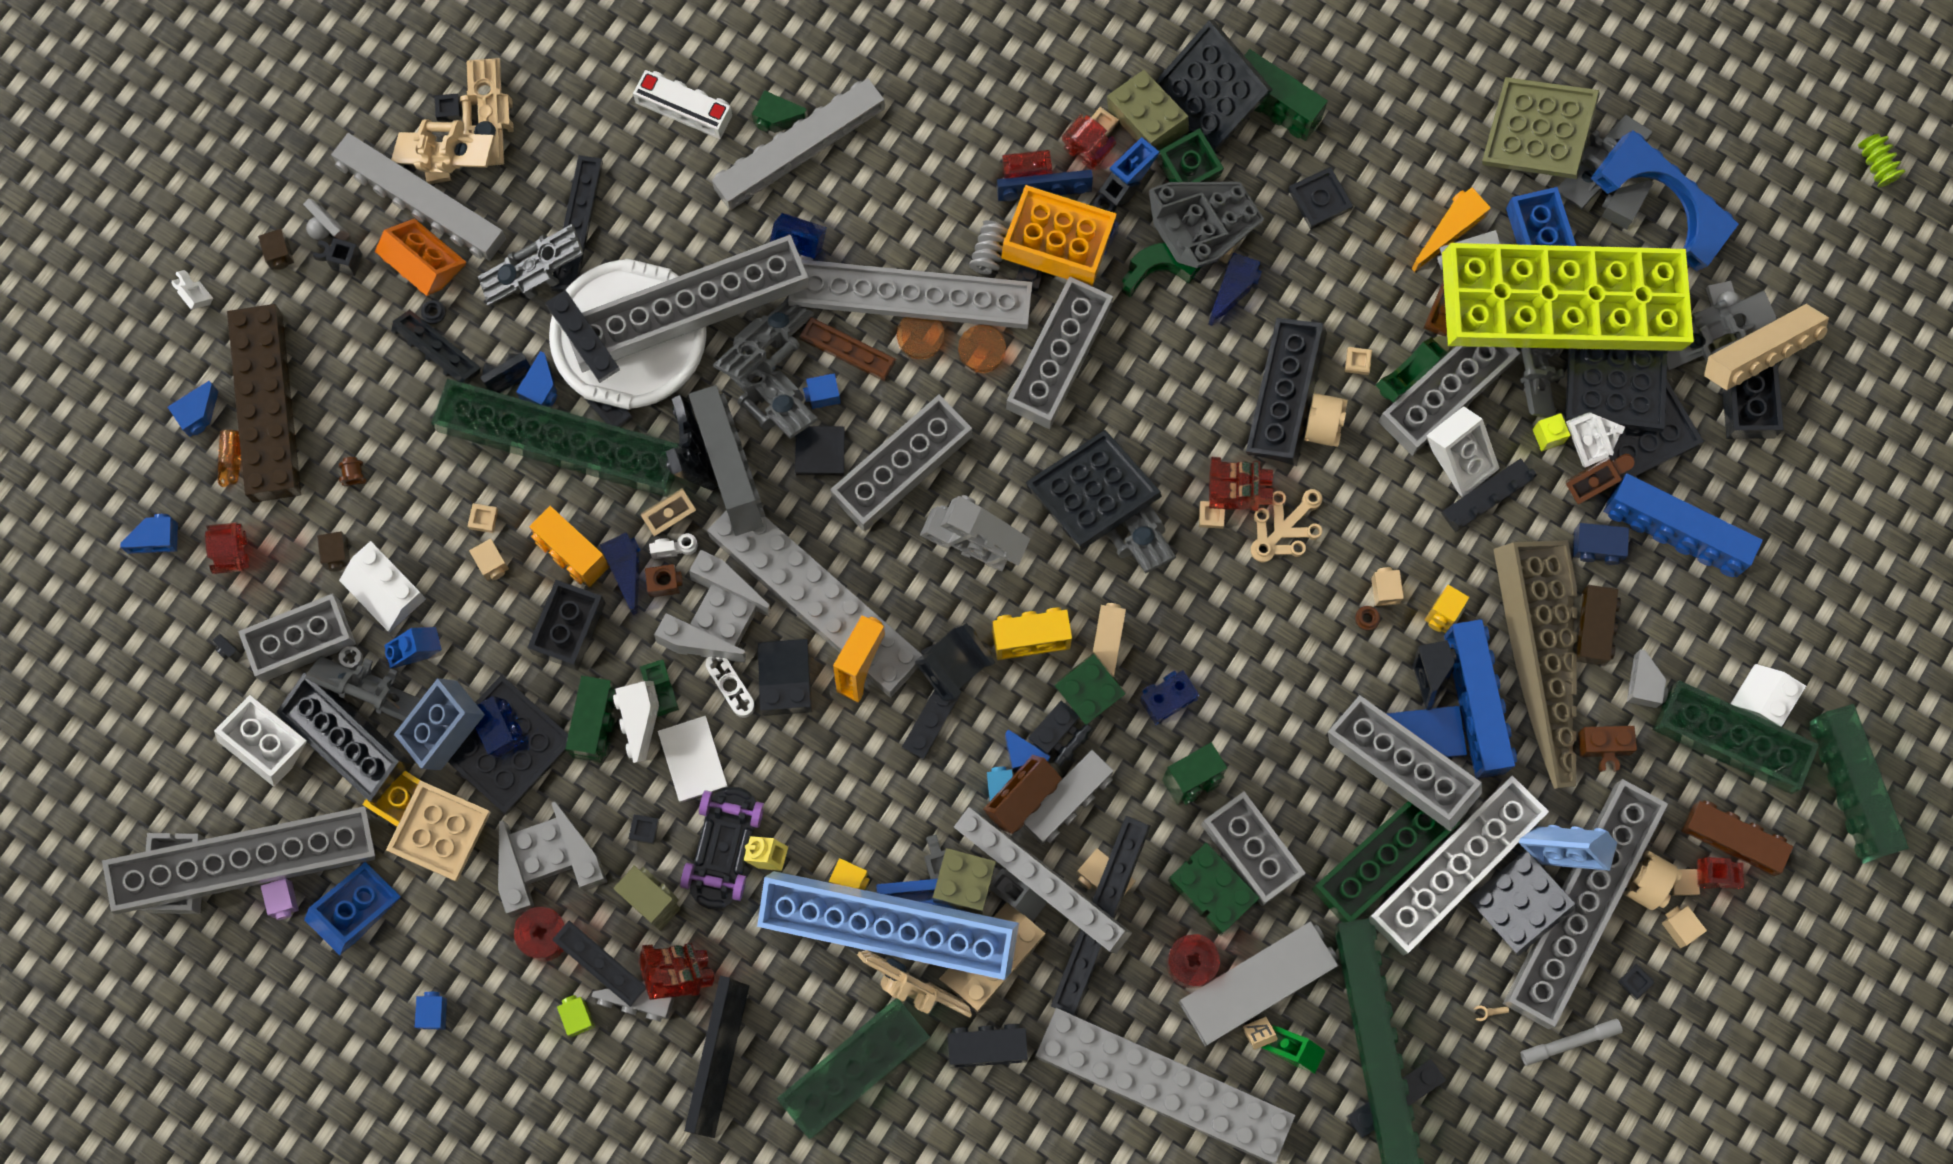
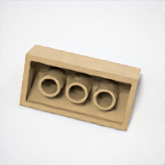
[939,903,1045,1013]

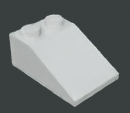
[1426,406,1500,497]

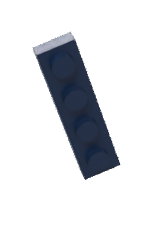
[997,170,1093,201]

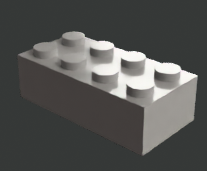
[238,593,356,683]
[1201,791,1306,906]

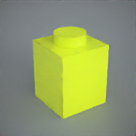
[1533,413,1570,451]

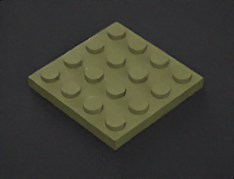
[1482,77,1600,179]

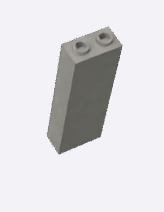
[1178,921,1338,1046]

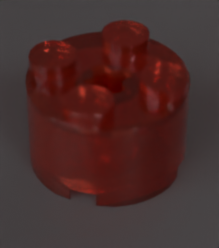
[1062,114,1117,170]
[205,522,249,574]
[514,907,567,961]
[1166,934,1220,989]

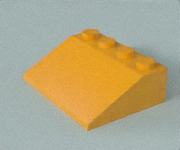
[1001,185,1117,287]

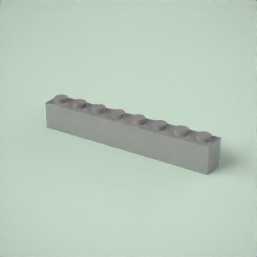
[712,78,885,211]
[331,133,506,261]
[954,807,1132,954]

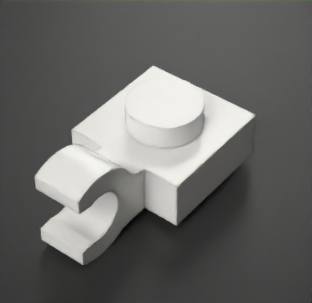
[171,270,213,309]

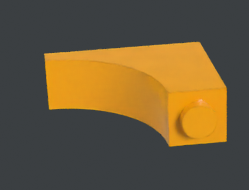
[833,615,885,703]

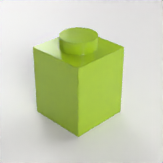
[557,995,595,1037]

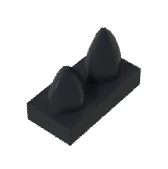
[480,352,531,397]

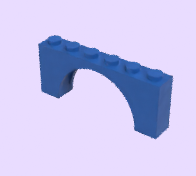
[1591,130,1739,271]

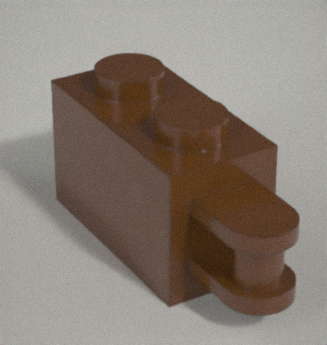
[1566,454,1634,505]

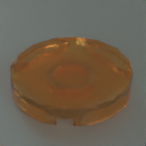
[897,317,944,359]
[958,325,1006,373]

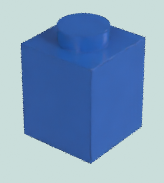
[803,373,841,409]
[415,992,447,1030]

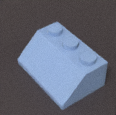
[1519,825,1617,871]

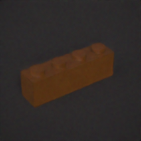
[1682,800,1793,876]

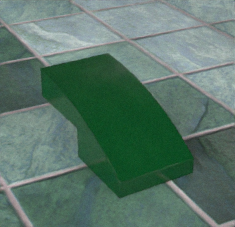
[640,659,679,717]

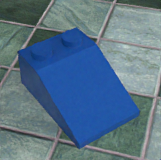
[304,862,401,955]

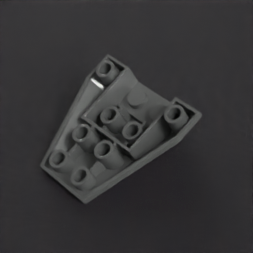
[1149,182,1264,268]

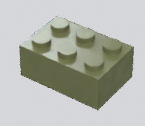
[1107,70,1189,151]
[613,865,681,931]

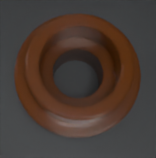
[1355,606,1380,631]

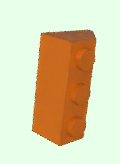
[375,218,466,296]

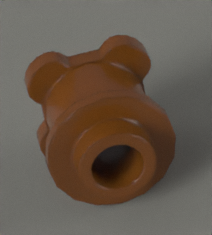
[339,457,366,486]

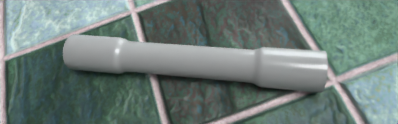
[1520,1018,1623,1066]

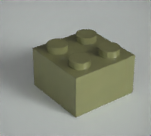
[933,848,996,915]

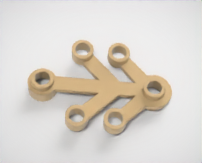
[1250,489,1322,562]

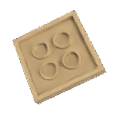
[386,780,491,882]

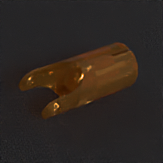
[218,430,241,487]

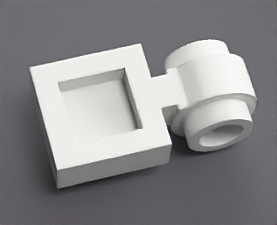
[649,533,698,559]

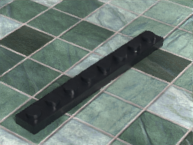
[1051,816,1151,1016]

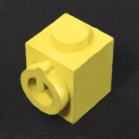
[744,836,788,871]

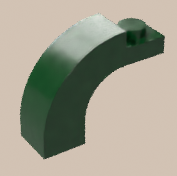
[1122,243,1203,298]
[1375,337,1448,402]

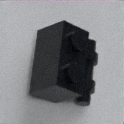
[1028,700,1093,767]

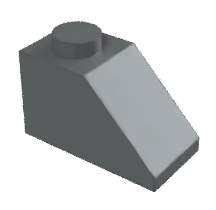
[1601,180,1654,230]
[989,868,1047,922]

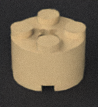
[1304,393,1348,447]
[1623,851,1682,910]

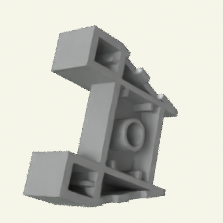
[920,495,1030,571]
[654,550,771,662]
[498,802,607,917]

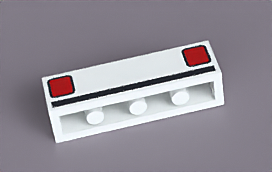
[633,70,732,139]

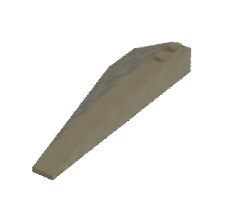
[1494,540,1577,789]

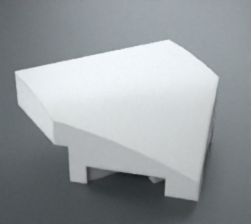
[1566,412,1625,467]

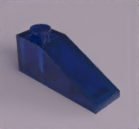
[1208,253,1262,326]
[600,532,641,615]

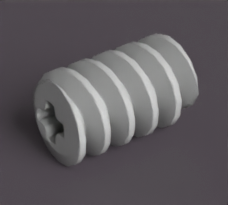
[969,220,1008,274]

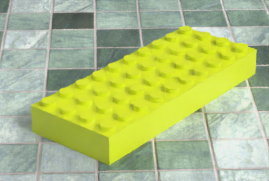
[1442,243,1694,351]

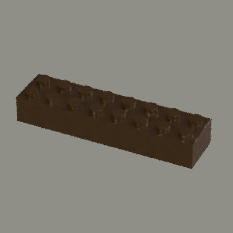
[227,304,301,503]

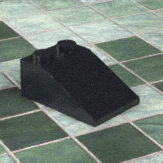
[758,639,812,716]

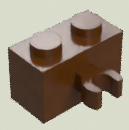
[1578,726,1637,772]

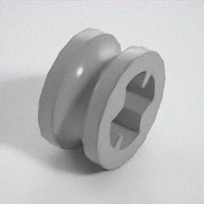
[339,646,364,670]

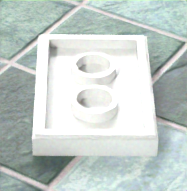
[658,716,728,803]

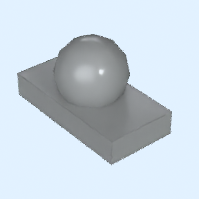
[303,199,349,241]
[1706,281,1744,327]

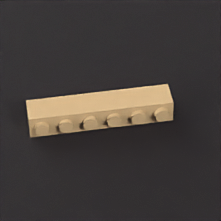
[1704,304,1829,390]

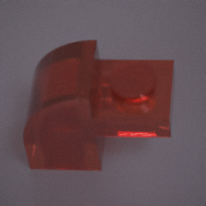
[1697,857,1744,889]

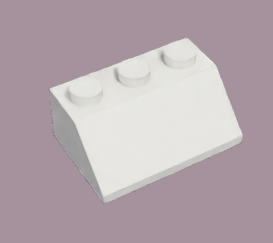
[339,541,426,633]
[214,695,307,787]

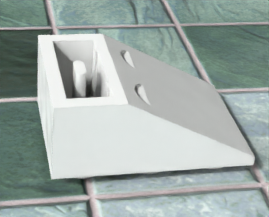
[613,681,659,763]

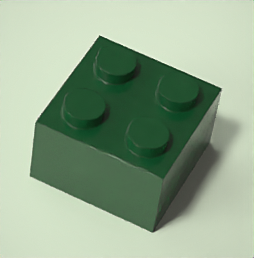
[1156,128,1224,182]
[1054,652,1126,725]

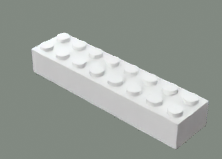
[1367,776,1549,956]

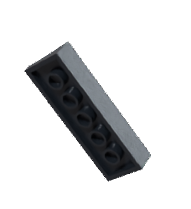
[1246,318,1327,466]
[276,672,413,803]
[684,975,750,1138]

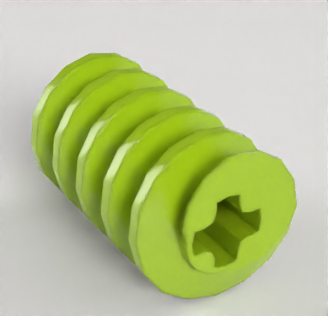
[1858,134,1905,188]

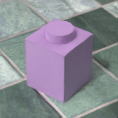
[261,878,299,920]

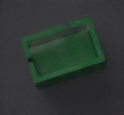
[565,675,616,763]
[1162,742,1227,806]
[1168,843,1259,936]

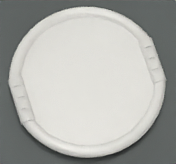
[549,258,707,410]

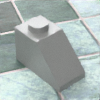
[1627,649,1668,708]

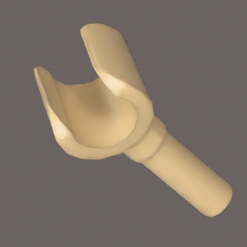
[1474,1006,1509,1022]

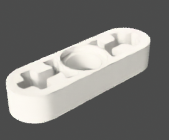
[706,657,755,718]

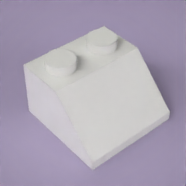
[1730,664,1806,732]

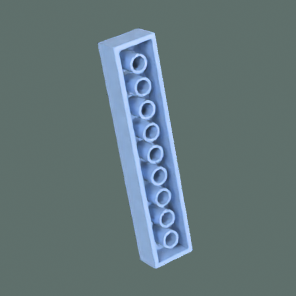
[757,871,1019,980]

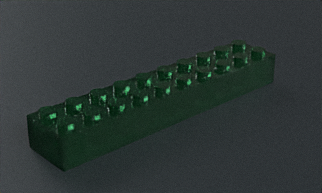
[431,378,679,497]
[1334,918,1424,1164]

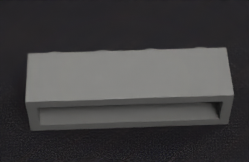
[1023,750,1114,845]

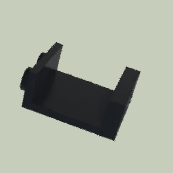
[915,623,995,701]

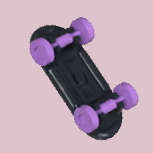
[680,787,764,910]

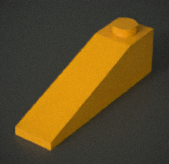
[1412,187,1491,272]

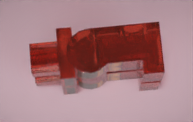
[1209,457,1273,511]
[638,943,715,1000]

